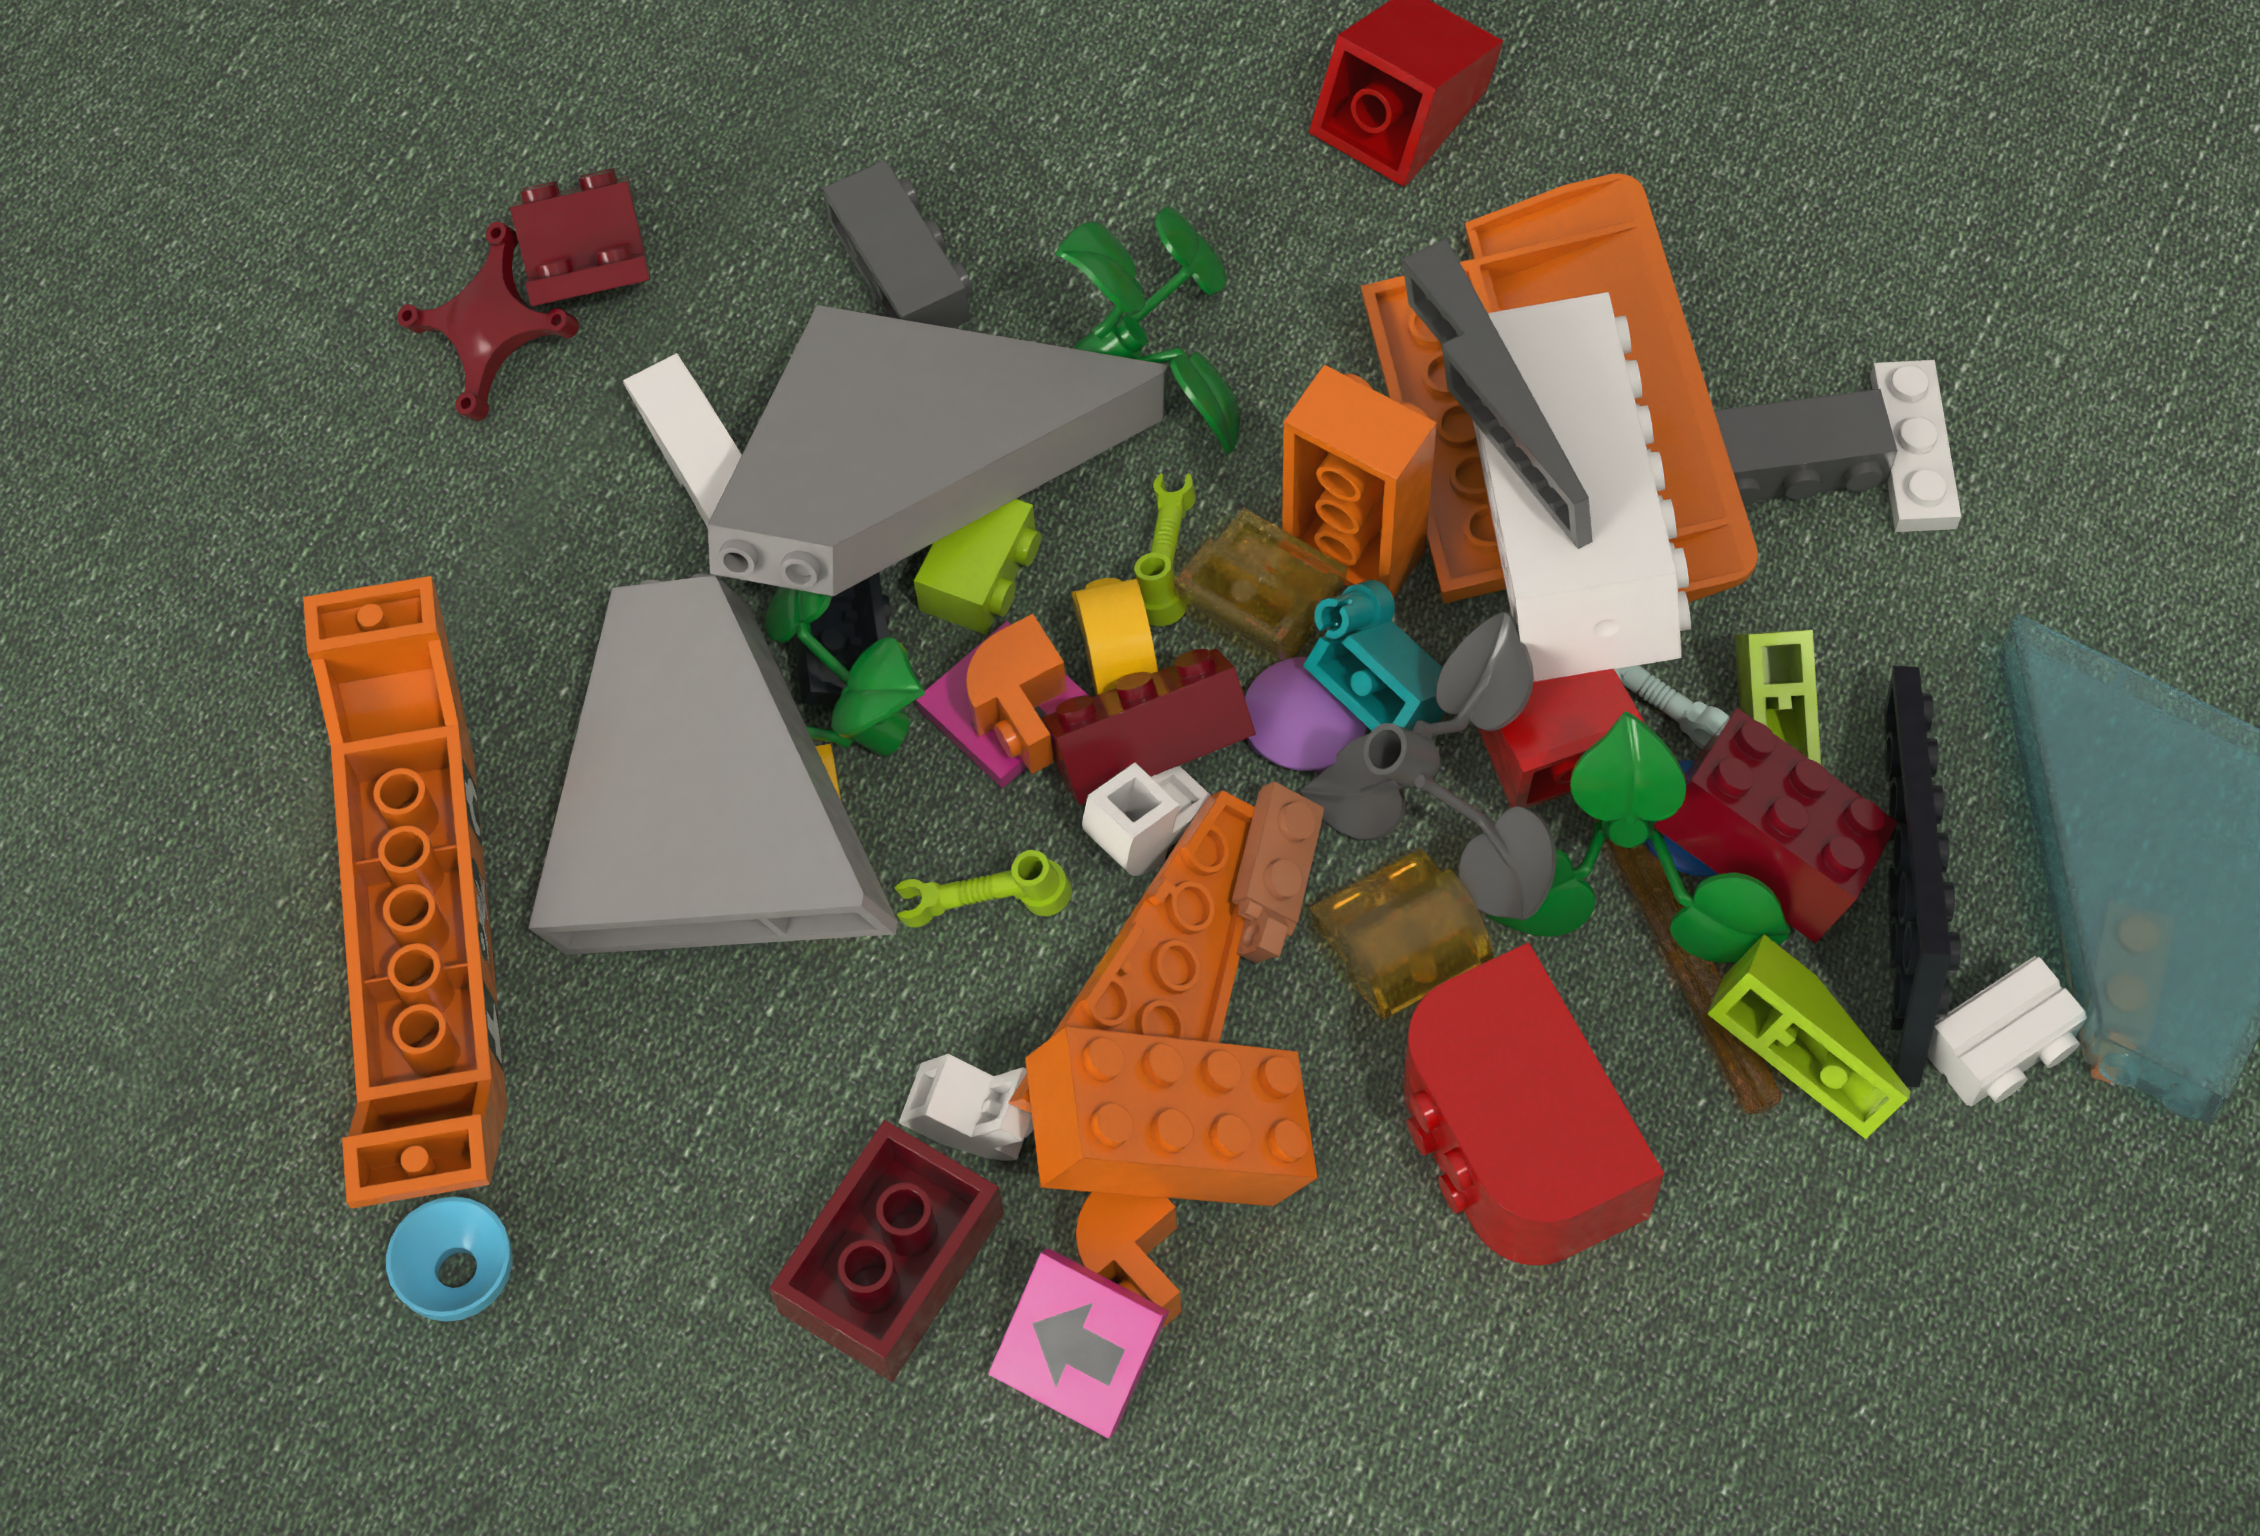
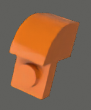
[966,614,1067,774]
[1076,1192,1182,1329]

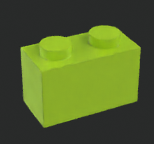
[914,499,1041,635]

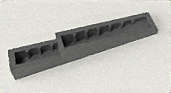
[1402,238,1593,549]

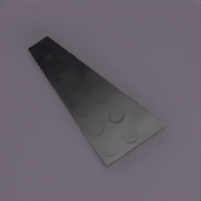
[1884,666,1961,1087]

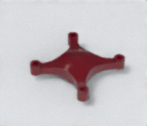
[397,221,579,421]

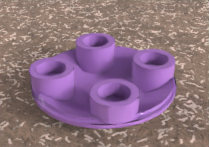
[1245,657,1367,774]

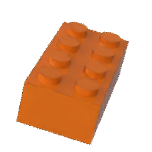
[1282,365,1437,599]
[1025,1026,1318,1206]

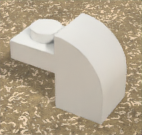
[1082,763,1210,876]
[898,1054,1033,1161]

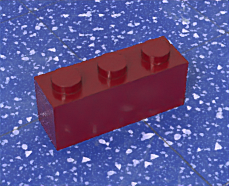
[1041,648,1256,806]

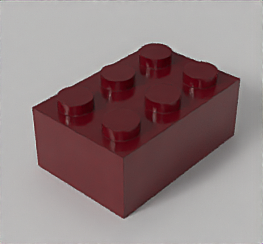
[1653,707,1898,944]
[769,1120,1004,1382]

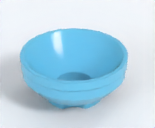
[386,1196,513,1322]

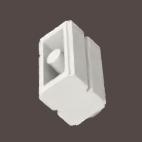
[1927,956,2087,1107]

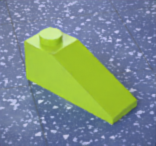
[1734,630,1821,765]
[1707,934,1911,1139]

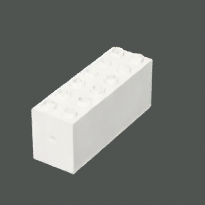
[1473,292,1691,682]

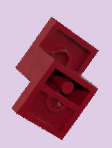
[510,168,650,306]

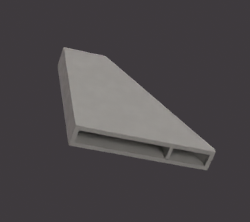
[708,305,1168,596]
[528,573,898,955]

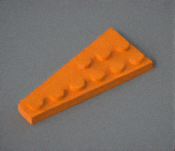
[1008,790,1255,1114]

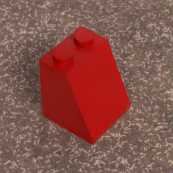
[1308,0,1504,187]
[1479,668,1645,808]

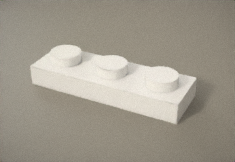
[1870,360,1961,532]

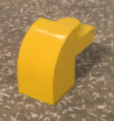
[1071,578,1158,696]

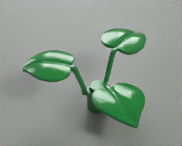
[1055,206,1240,456]
[765,587,925,757]
[1485,711,1791,963]

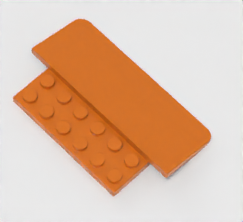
[1361,173,1758,604]

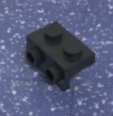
[793,572,890,706]

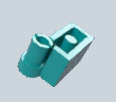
[1303,580,1445,731]

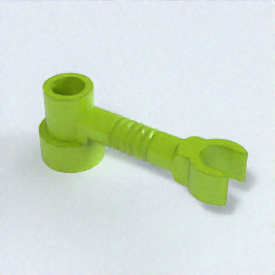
[1134,473,1196,626]
[894,850,1072,928]

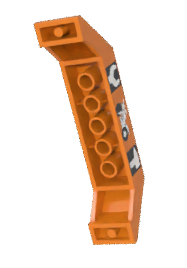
[303,576,508,1209]

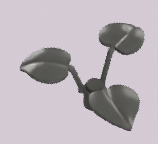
[1300,611,1556,921]

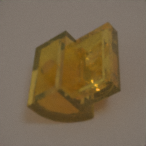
[1174,507,1347,660]
[1310,848,1495,1020]

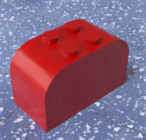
[1403,942,1664,1265]

